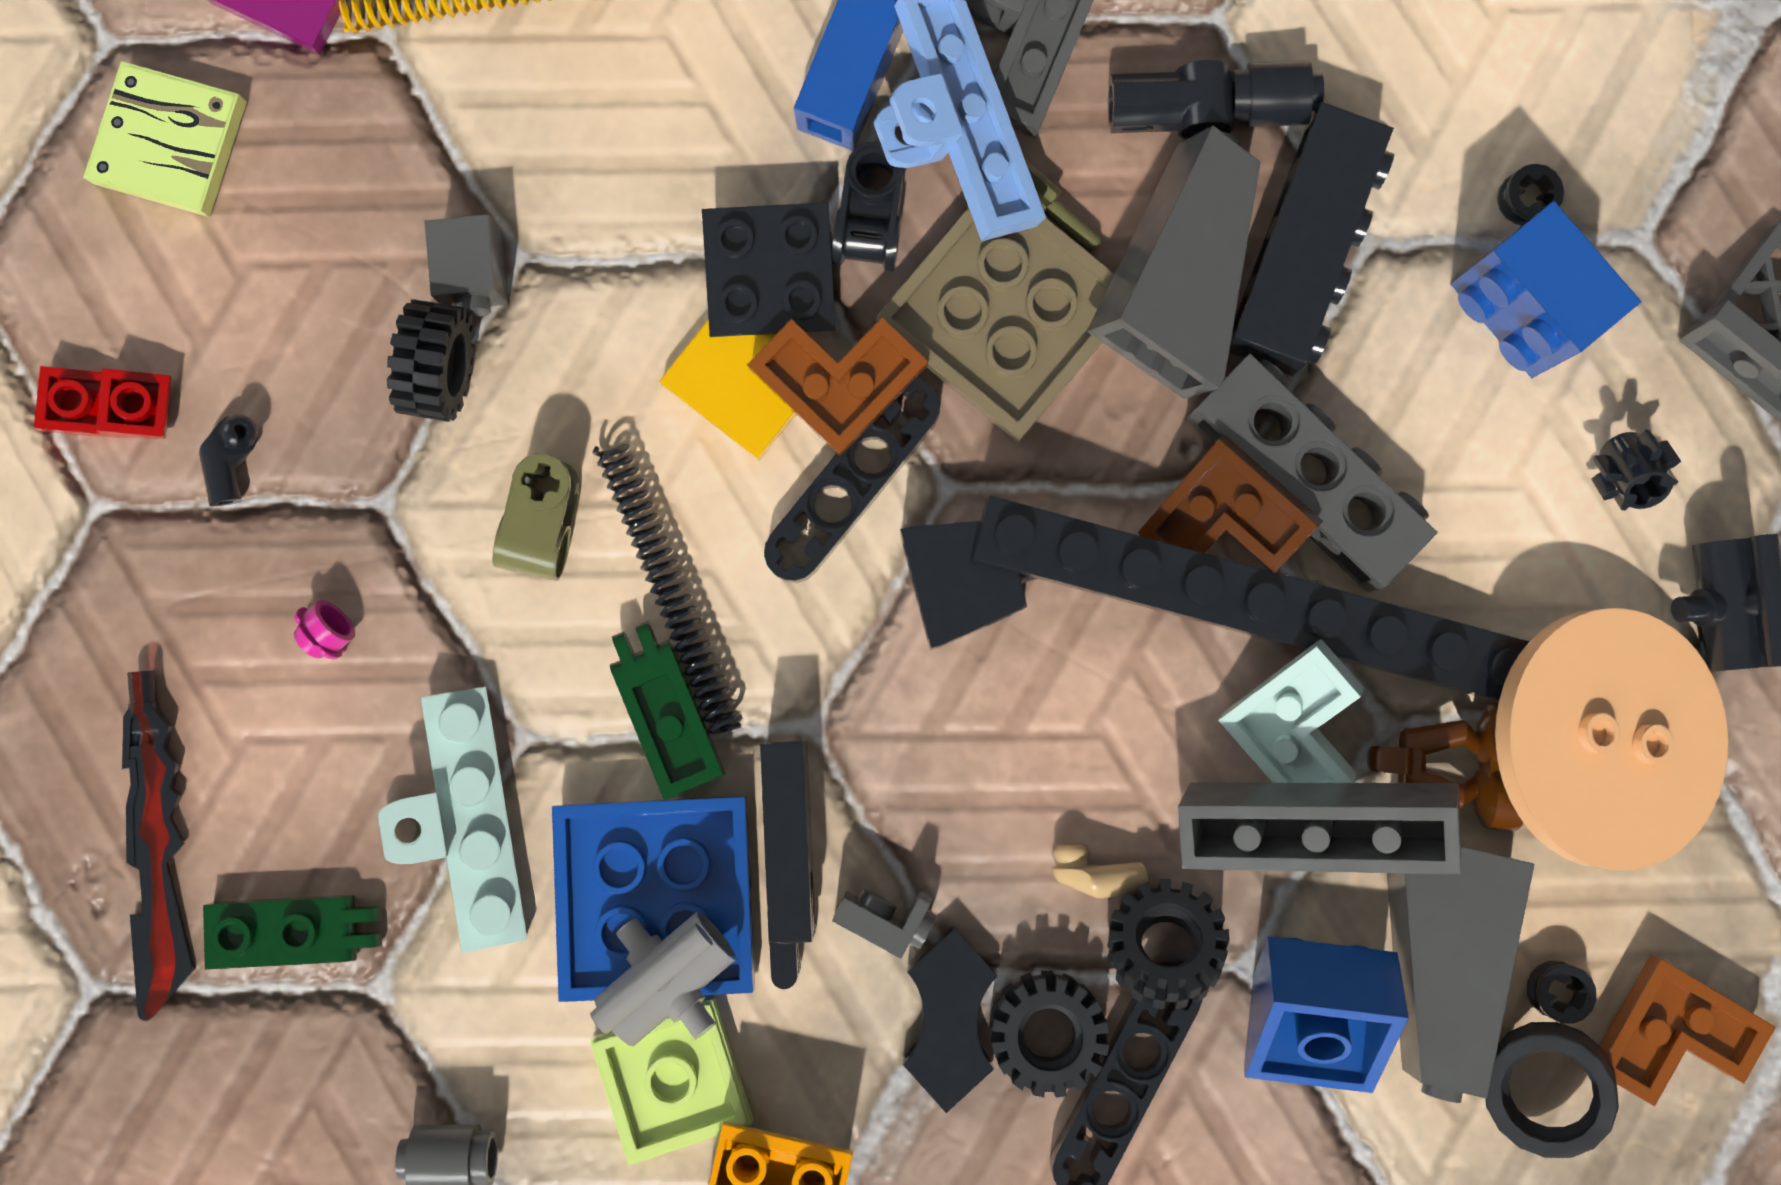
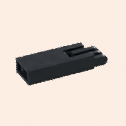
[760,741,816,989]

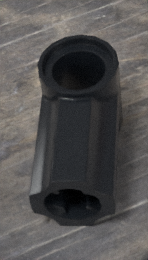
[1107,60,1234,139]

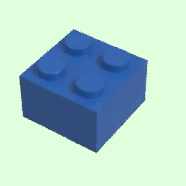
[1450,201,1642,379]

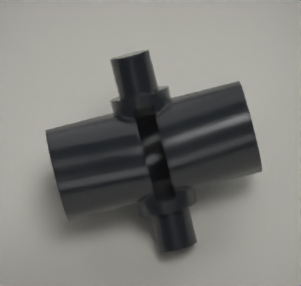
[1671,534,1781,672]

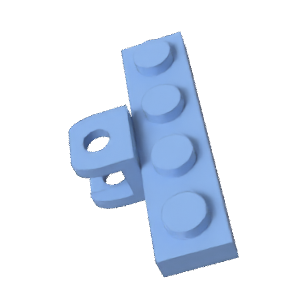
[874,0,1046,241]

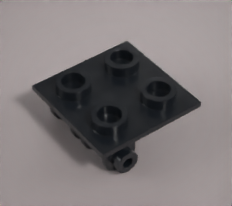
[702,202,836,337]

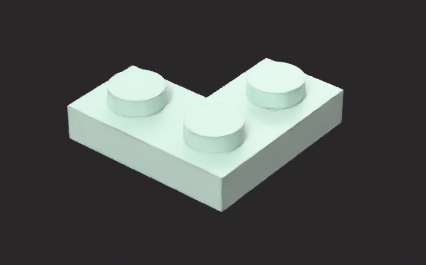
[1218,639,1364,783]

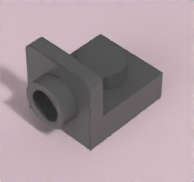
[832,888,937,959]

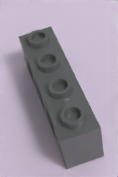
[1186,354,1438,592]

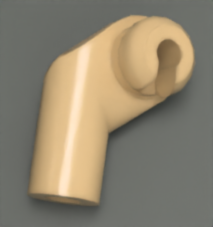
[1051,843,1148,899]

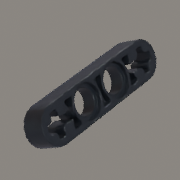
[764,378,940,583]
[1050,962,1203,1185]

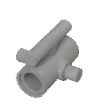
[590,911,737,1047]

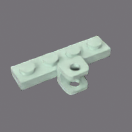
[378,687,527,953]

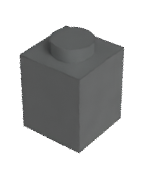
[424,214,509,317]

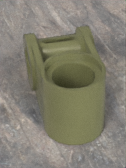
[492,453,580,581]

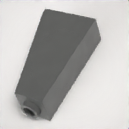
[1087,126,1261,399]
[1387,846,1535,1103]

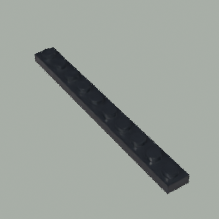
[970,495,1530,702]

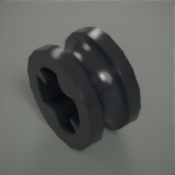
[1497,163,1564,225]
[1527,961,1596,1024]

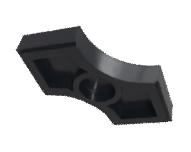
[903,926,998,1113]

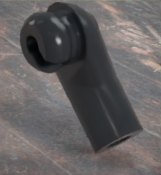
[199,414,258,506]

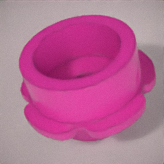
[294,600,355,659]

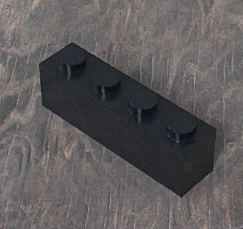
[1229,102,1394,376]

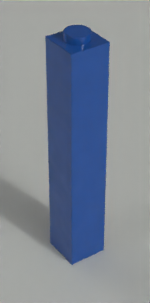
[794,0,903,151]

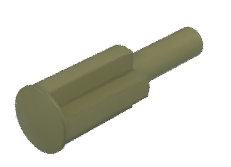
[1024,158,1101,252]

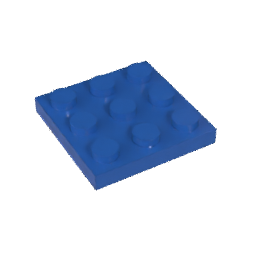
[552,796,755,1002]

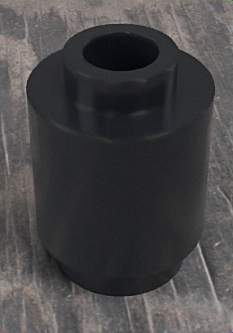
[1231,60,1324,128]

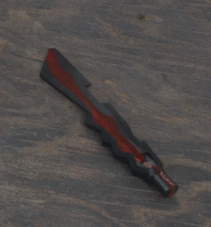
[122,670,195,1021]

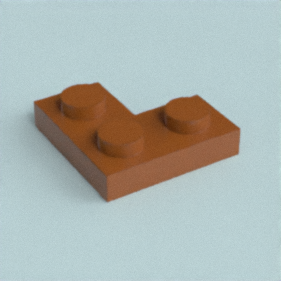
[747,317,929,456]
[1599,955,1776,1106]

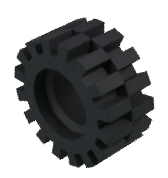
[387,299,475,422]
[1107,879,1230,1009]
[989,970,1109,1098]

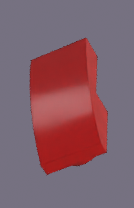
[34,366,172,439]

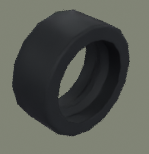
[1485,1022,1619,1158]

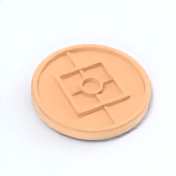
[1495,608,1728,871]

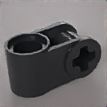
[832,141,903,272]

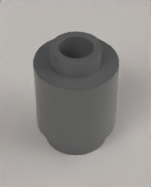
[395,1124,498,1185]

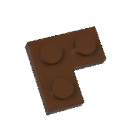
[1137,435,1323,573]

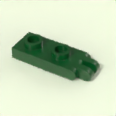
[610,621,726,800]
[203,895,382,970]

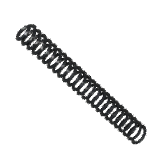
[592,444,741,734]

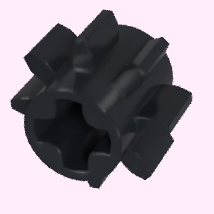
[1591,429,1681,511]

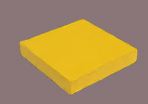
[659,320,835,461]

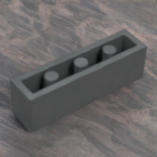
[1178,782,1461,875]

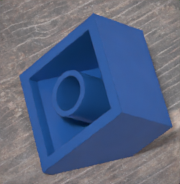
[1244,936,1409,1093]

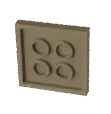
[874,207,1114,443]

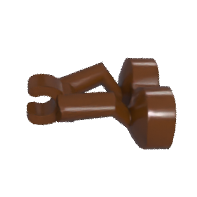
[1367,704,1523,831]

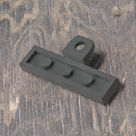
[965,0,1094,138]

